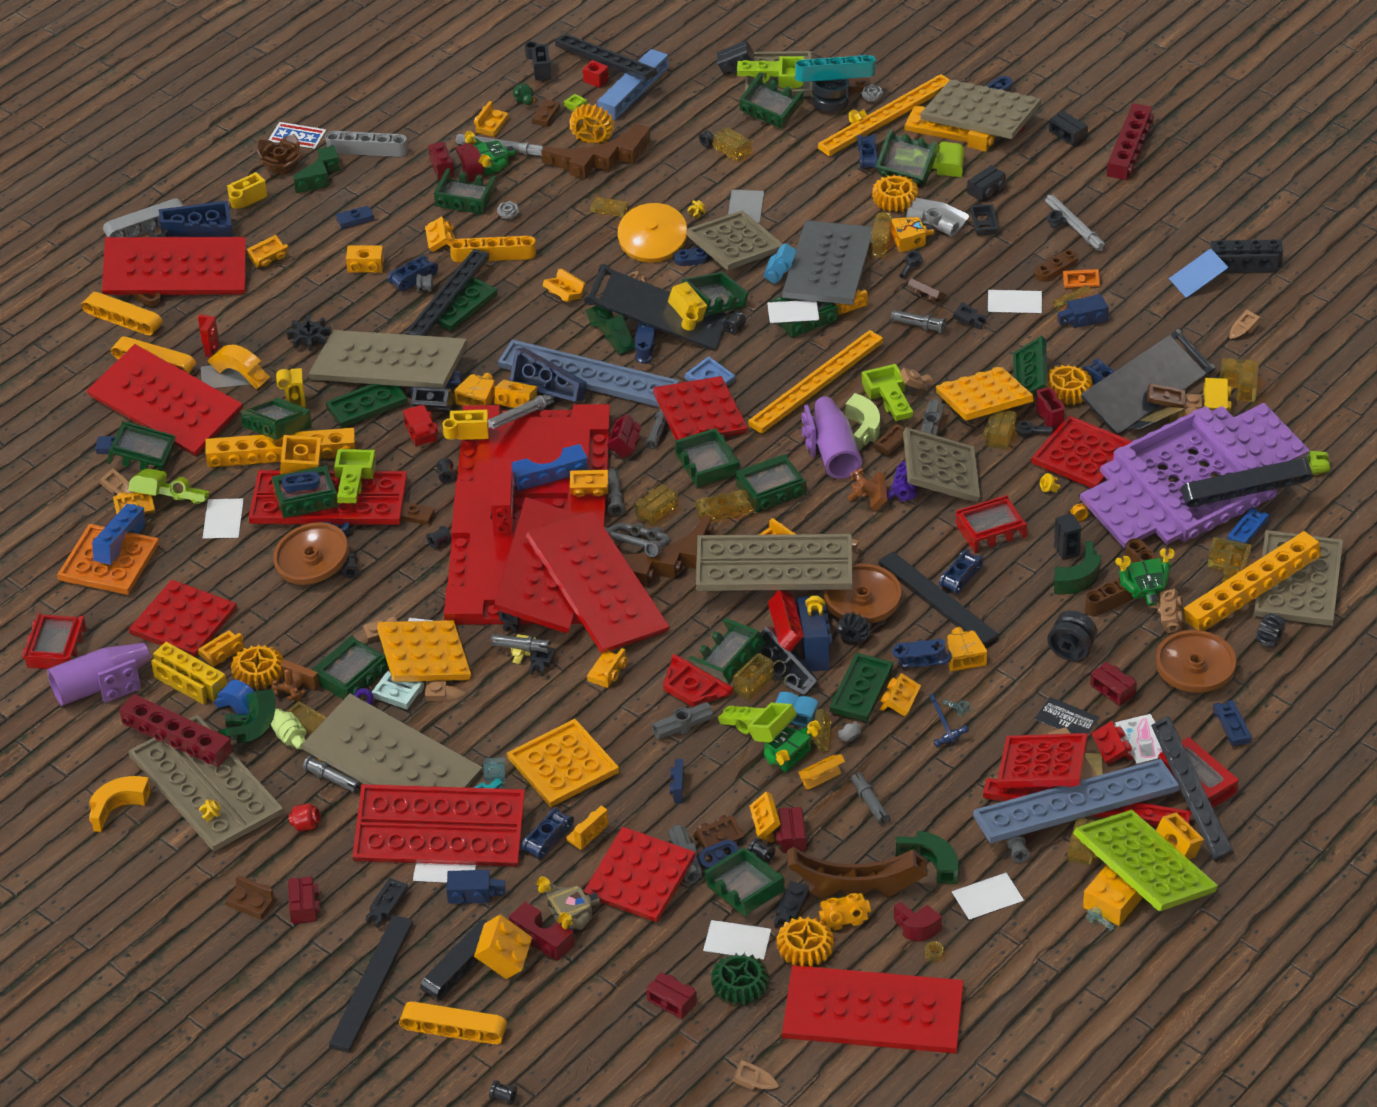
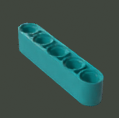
[795,55,876,82]

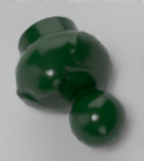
[513,83,535,105]

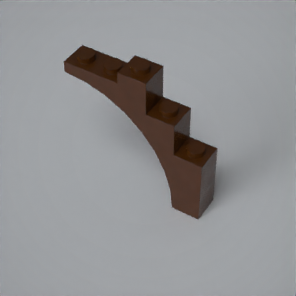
[541,124,651,179]
[622,515,714,588]
[787,847,927,901]

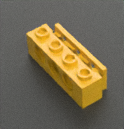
[151,642,227,705]

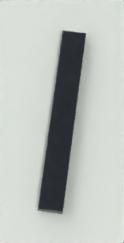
[555,34,658,81]
[405,249,489,336]
[878,551,998,647]
[1151,716,1234,862]
[329,915,413,1053]

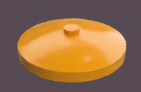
[618,203,687,263]

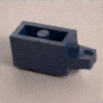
[1057,294,1109,328]
[446,870,506,904]

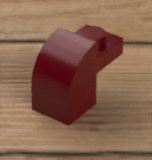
[456,143,484,182]
[894,902,942,941]

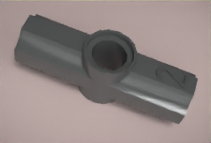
[921,399,944,436]
[652,702,713,739]
[668,825,702,883]

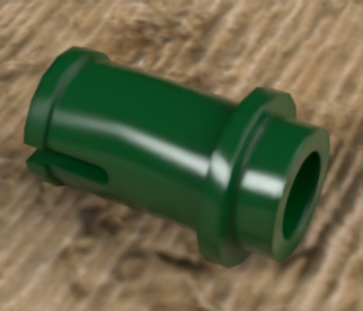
[225,712,248,728]

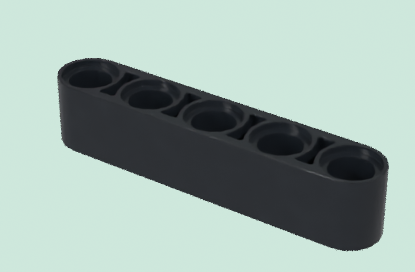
[420,919,488,1000]

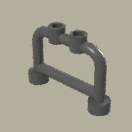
[604,523,671,557]

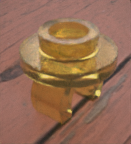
[1168,408,1187,423]

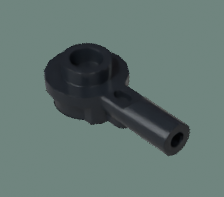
[899,251,923,279]
[1015,420,1053,437]

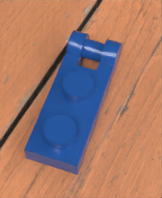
[1227,507,1270,548]

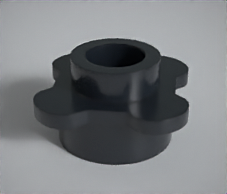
[1046,210,1066,228]

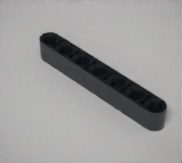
[1181,458,1313,507]

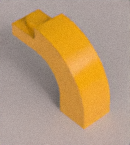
[208,345,270,390]
[89,776,151,832]

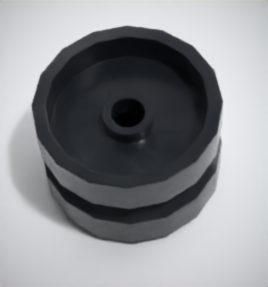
[812,79,849,112]
[1047,611,1098,661]

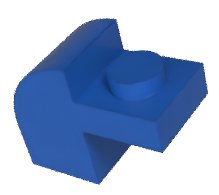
[213,680,255,714]

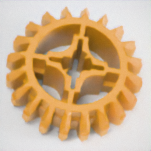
[569,103,615,144]
[872,175,919,213]
[1048,364,1093,406]
[231,644,284,691]
[777,915,834,967]

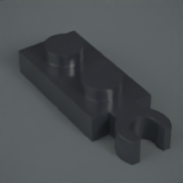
[366,878,408,928]
[774,881,810,929]

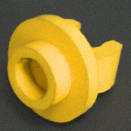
[849,110,867,124]
[687,200,706,219]
[1040,473,1060,492]
[805,596,825,616]
[199,799,221,821]

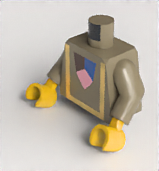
[536,876,600,931]

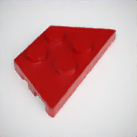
[663,654,733,707]

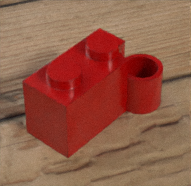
[403,405,438,447]

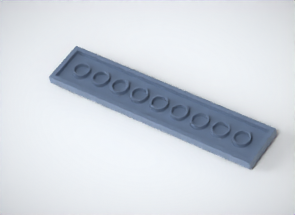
[498,340,679,407]
[973,759,1179,843]

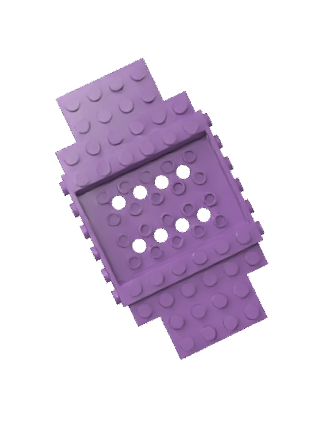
[1080,403,1310,548]

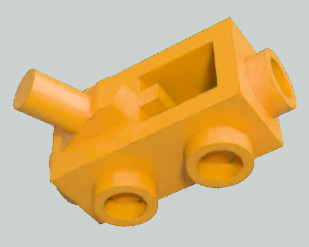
[818,893,871,930]

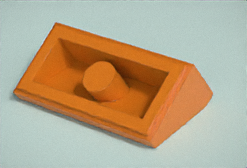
[1062,269,1100,289]

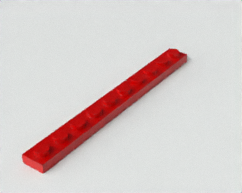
[983,778,1191,827]

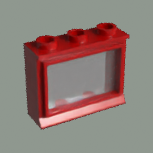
[955,495,1028,553]
[22,612,87,669]

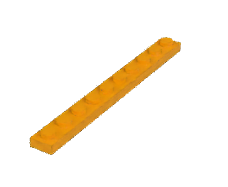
[818,74,950,156]
[748,330,883,434]

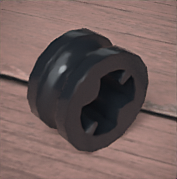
[699,130,715,148]

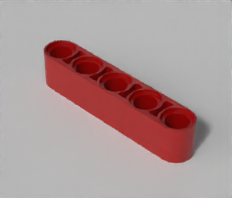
[768,590,804,652]

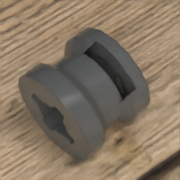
[417,274,433,292]

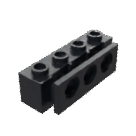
[1210,239,1283,273]

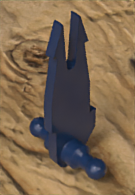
[929,693,969,747]

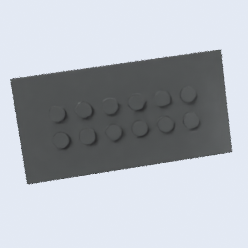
[782,220,874,305]

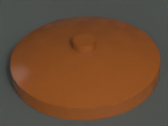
[273,522,349,585]
[823,564,901,623]
[1156,630,1236,693]

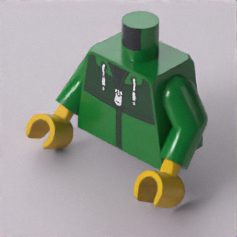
[464,131,515,176]
[1115,548,1175,606]
[764,720,822,772]

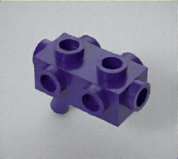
[887,461,918,502]

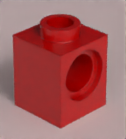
[582,60,609,88]

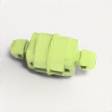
[271,708,307,749]

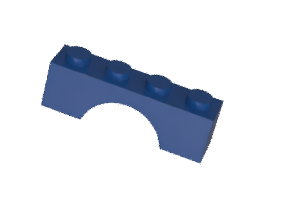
[512,444,588,491]
[92,504,145,565]

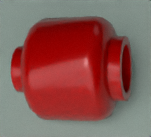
[289,803,321,832]

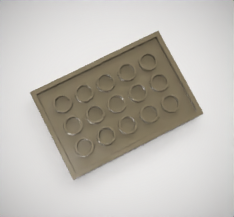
[920,80,1041,139]
[1254,530,1343,626]

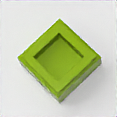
[564,94,587,111]

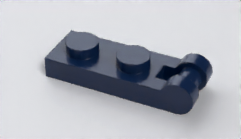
[1213,700,1252,746]

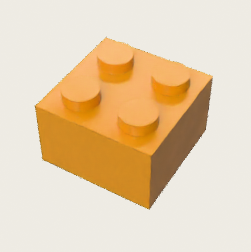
[280,435,321,475]
[1083,865,1142,926]
[474,914,532,979]

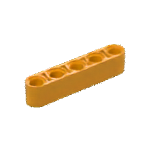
[450,236,536,262]
[81,292,163,336]
[111,336,196,374]
[399,1002,507,1044]

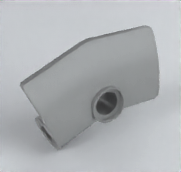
[906,198,969,237]

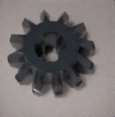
[837,612,871,645]
[1256,613,1286,648]

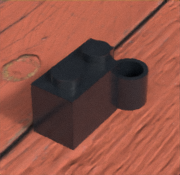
[525,41,551,81]

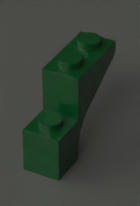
[293,145,340,193]
[585,305,635,354]

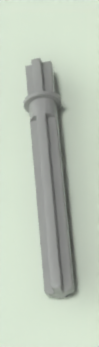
[456,134,543,156]
[1045,195,1105,251]
[488,394,554,429]

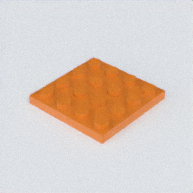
[57,524,159,595]

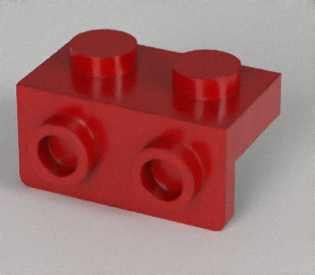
[198,314,220,358]
[1091,721,1134,766]

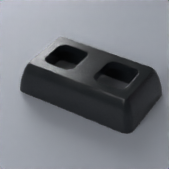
[970,204,999,236]

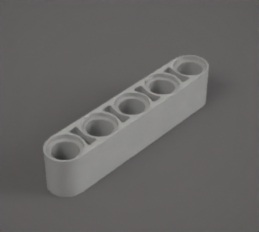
[325,131,408,157]
[103,199,184,237]

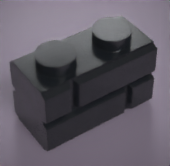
[717,40,754,74]
[1049,111,1088,146]
[967,165,1006,201]
[411,387,454,412]
[1054,513,1081,560]

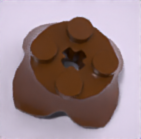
[257,134,303,175]

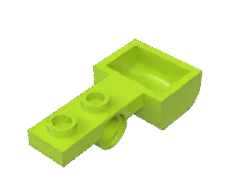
[737,56,804,88]
[894,142,965,177]
[862,364,913,421]
[334,449,376,503]
[128,469,209,504]
[718,703,797,742]

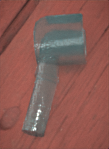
[943,699,970,716]
[1086,907,1114,931]

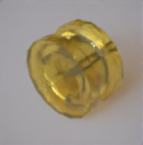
[924,942,944,962]

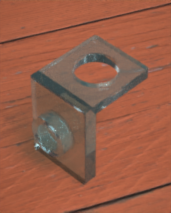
[483,758,505,782]

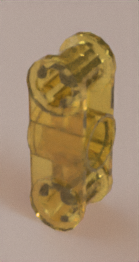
[871,212,891,258]
[695,490,752,521]

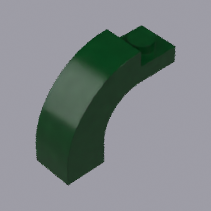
[1054,541,1101,594]
[217,689,275,744]
[895,831,958,884]

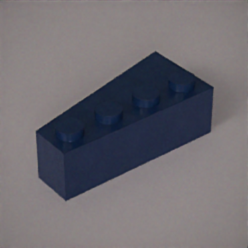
[158,200,233,237]
[509,347,587,402]
[797,596,832,671]

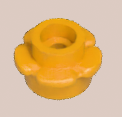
[1070,504,1089,521]

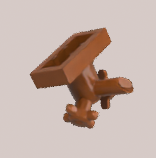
[847,468,887,512]
[272,660,319,703]

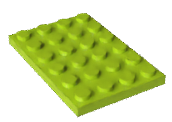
[1073,810,1218,912]

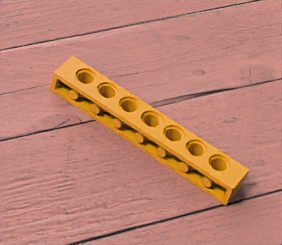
[206,428,356,467]
[1184,531,1321,631]

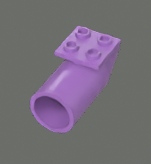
[801,397,862,479]
[47,643,151,706]

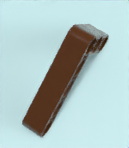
[1085,538,1159,616]

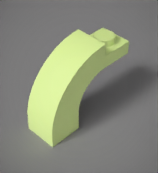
[846,393,880,451]

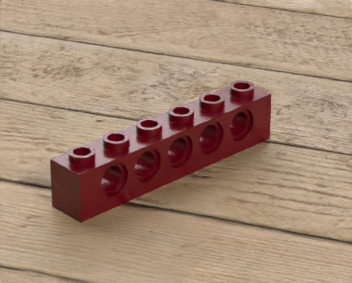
[1107,103,1154,180]
[119,694,232,767]

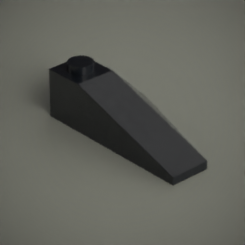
[749,626,818,695]

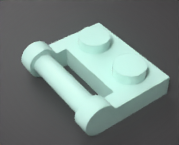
[372,671,424,709]

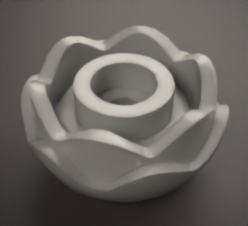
[862,84,883,103]
[497,201,519,220]
[838,721,861,742]

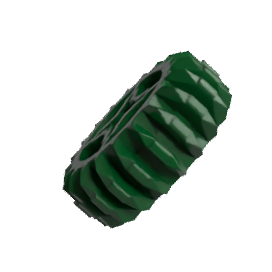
[711,952,769,1006]

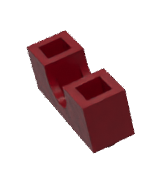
[509,901,574,961]

